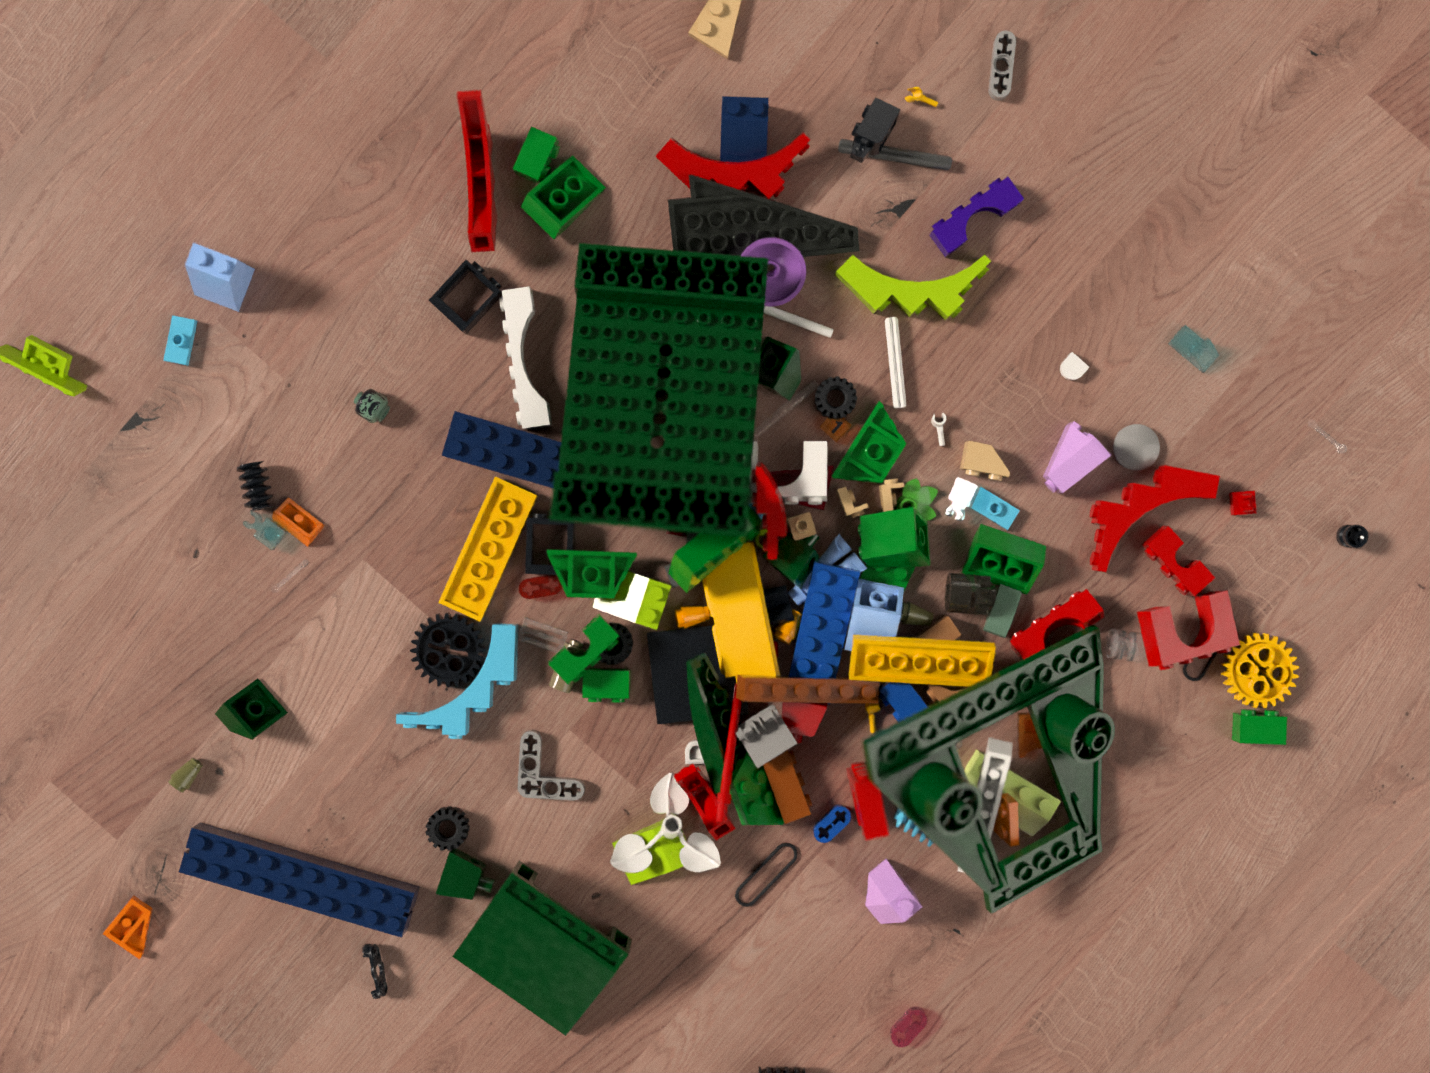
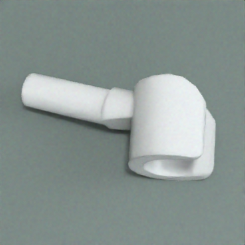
[931,413,946,446]

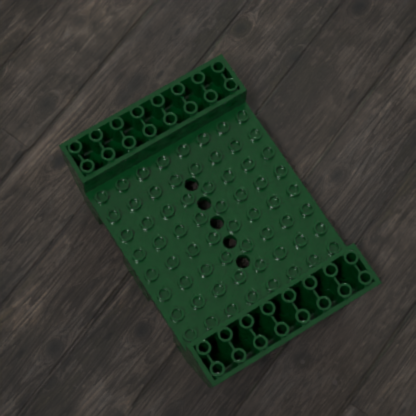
[550,243,769,536]

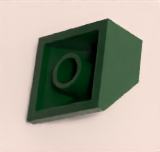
[758,336,801,401]
[215,678,288,740]

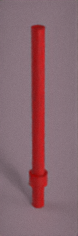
[716,683,742,824]

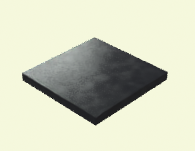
[647,625,749,725]

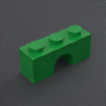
[548,614,619,684]

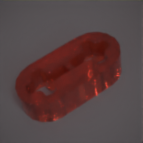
[519,575,562,599]

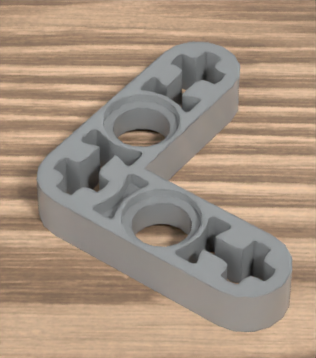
[518,730,585,801]

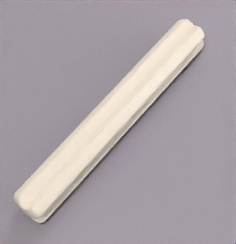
[885,317,906,409]

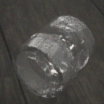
[1106,629,1146,663]

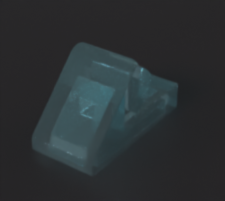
[1168,325,1219,373]

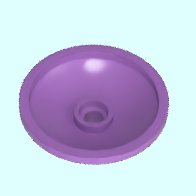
[741,237,806,307]

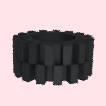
[814,376,857,420]
[599,622,633,665]
[426,806,470,851]

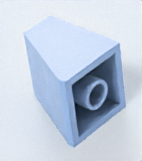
[185,243,255,312]
[845,579,904,651]

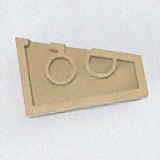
[688,0,742,59]

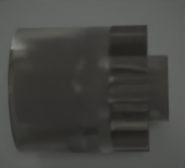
[944,573,996,615]

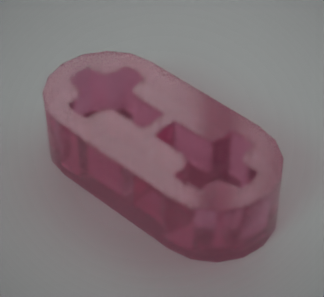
[890,1006,927,1048]

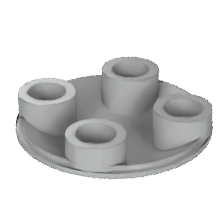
[1113,424,1160,470]

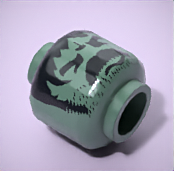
[354,389,390,423]

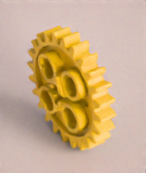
[1221,633,1299,708]

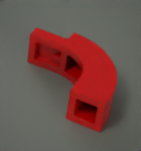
[673,763,736,841]

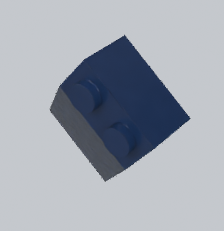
[720,96,769,162]

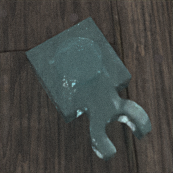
[945,477,980,521]
[243,511,287,550]

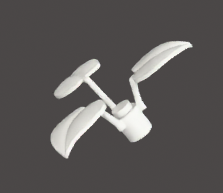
[610,773,721,873]

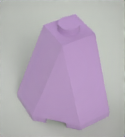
[1043,421,1111,494]
[865,859,922,924]

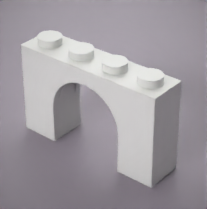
[749,441,828,505]

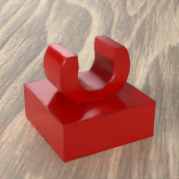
[1229,491,1257,515]

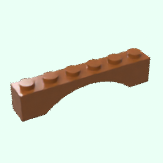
[736,674,879,704]

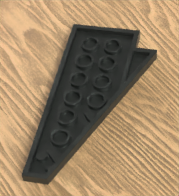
[668,175,859,257]

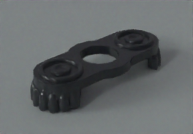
[362,944,388,999]

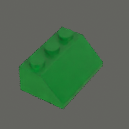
[962,524,1046,595]

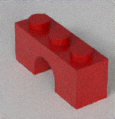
[1142,526,1215,596]

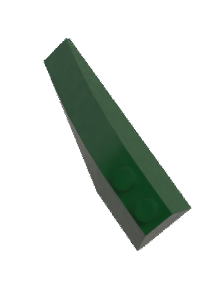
[687,653,747,793]

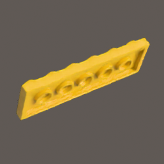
[438,476,538,622]
[849,635,996,687]

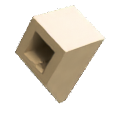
[960,441,1010,481]

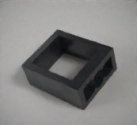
[429,259,502,335]
[525,514,576,575]

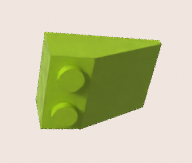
[593,570,672,630]
[612,815,687,885]

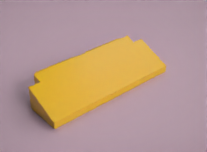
[702,542,780,682]

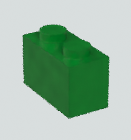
[513,126,560,184]
[582,668,631,703]
[1232,709,1287,745]

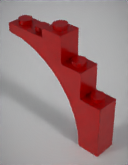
[457,90,497,253]
[655,132,811,199]
[1090,465,1220,572]

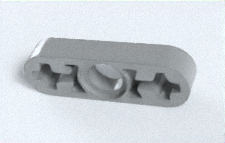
[988,30,1016,101]

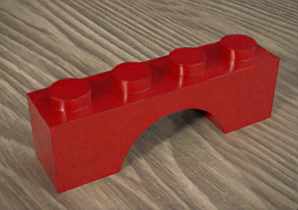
[1010,589,1105,660]

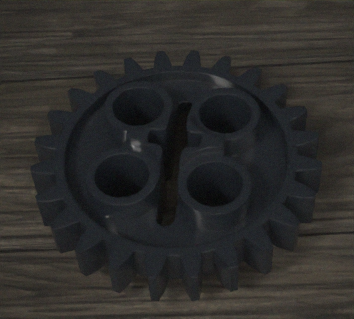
[410,612,486,688]

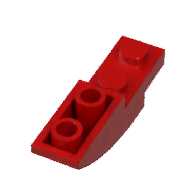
[752,462,787,559]

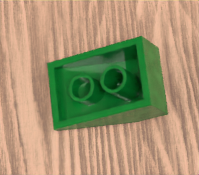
[521,155,606,239]

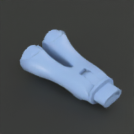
[788,534,867,606]

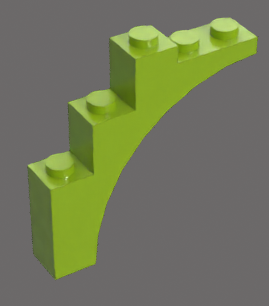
[835,255,991,320]

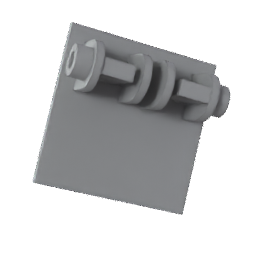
[736,704,797,768]

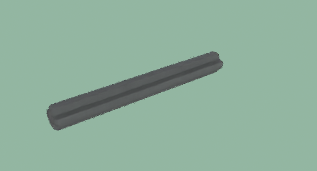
[838,139,952,170]

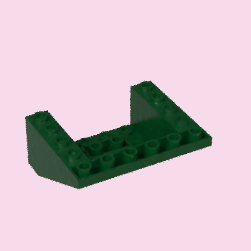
[452,860,632,1036]

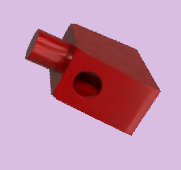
[782,702,827,744]

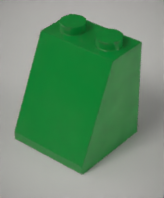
[858,507,930,567]

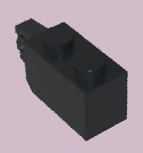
[850,97,901,163]

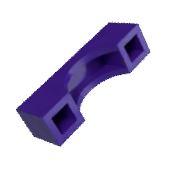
[929,177,1024,257]

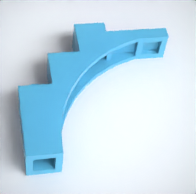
[396,623,518,739]

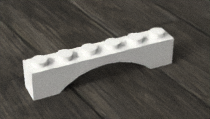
[499,287,552,430]

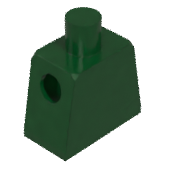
[763,532,819,588]
[436,848,495,900]

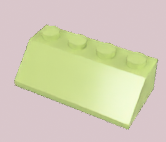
[964,749,1061,837]

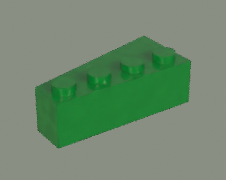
[668,507,762,593]

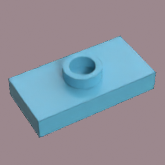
[163,315,198,366]
[968,486,1020,530]

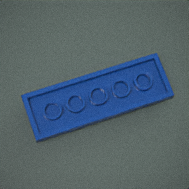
[788,561,860,705]

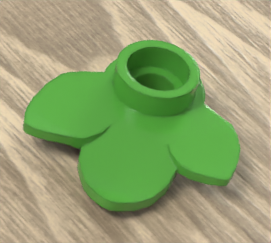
[895,478,938,521]

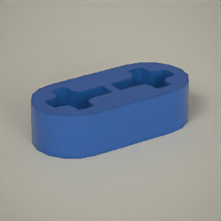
[813,804,851,843]

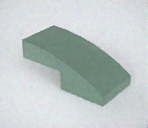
[983,584,1022,639]

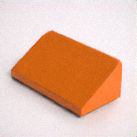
[272,497,324,547]

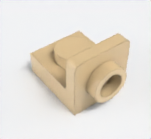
[879,479,904,512]
[836,486,868,518]
[788,512,816,541]

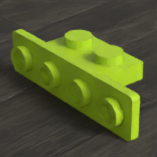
[0,335,87,397]

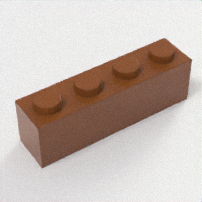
[763,750,813,824]

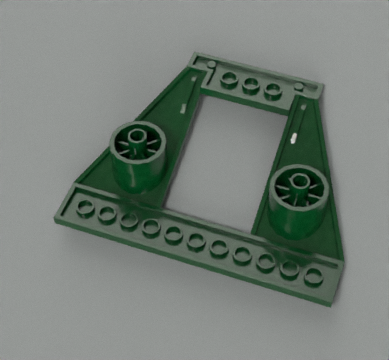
[862,625,1115,914]

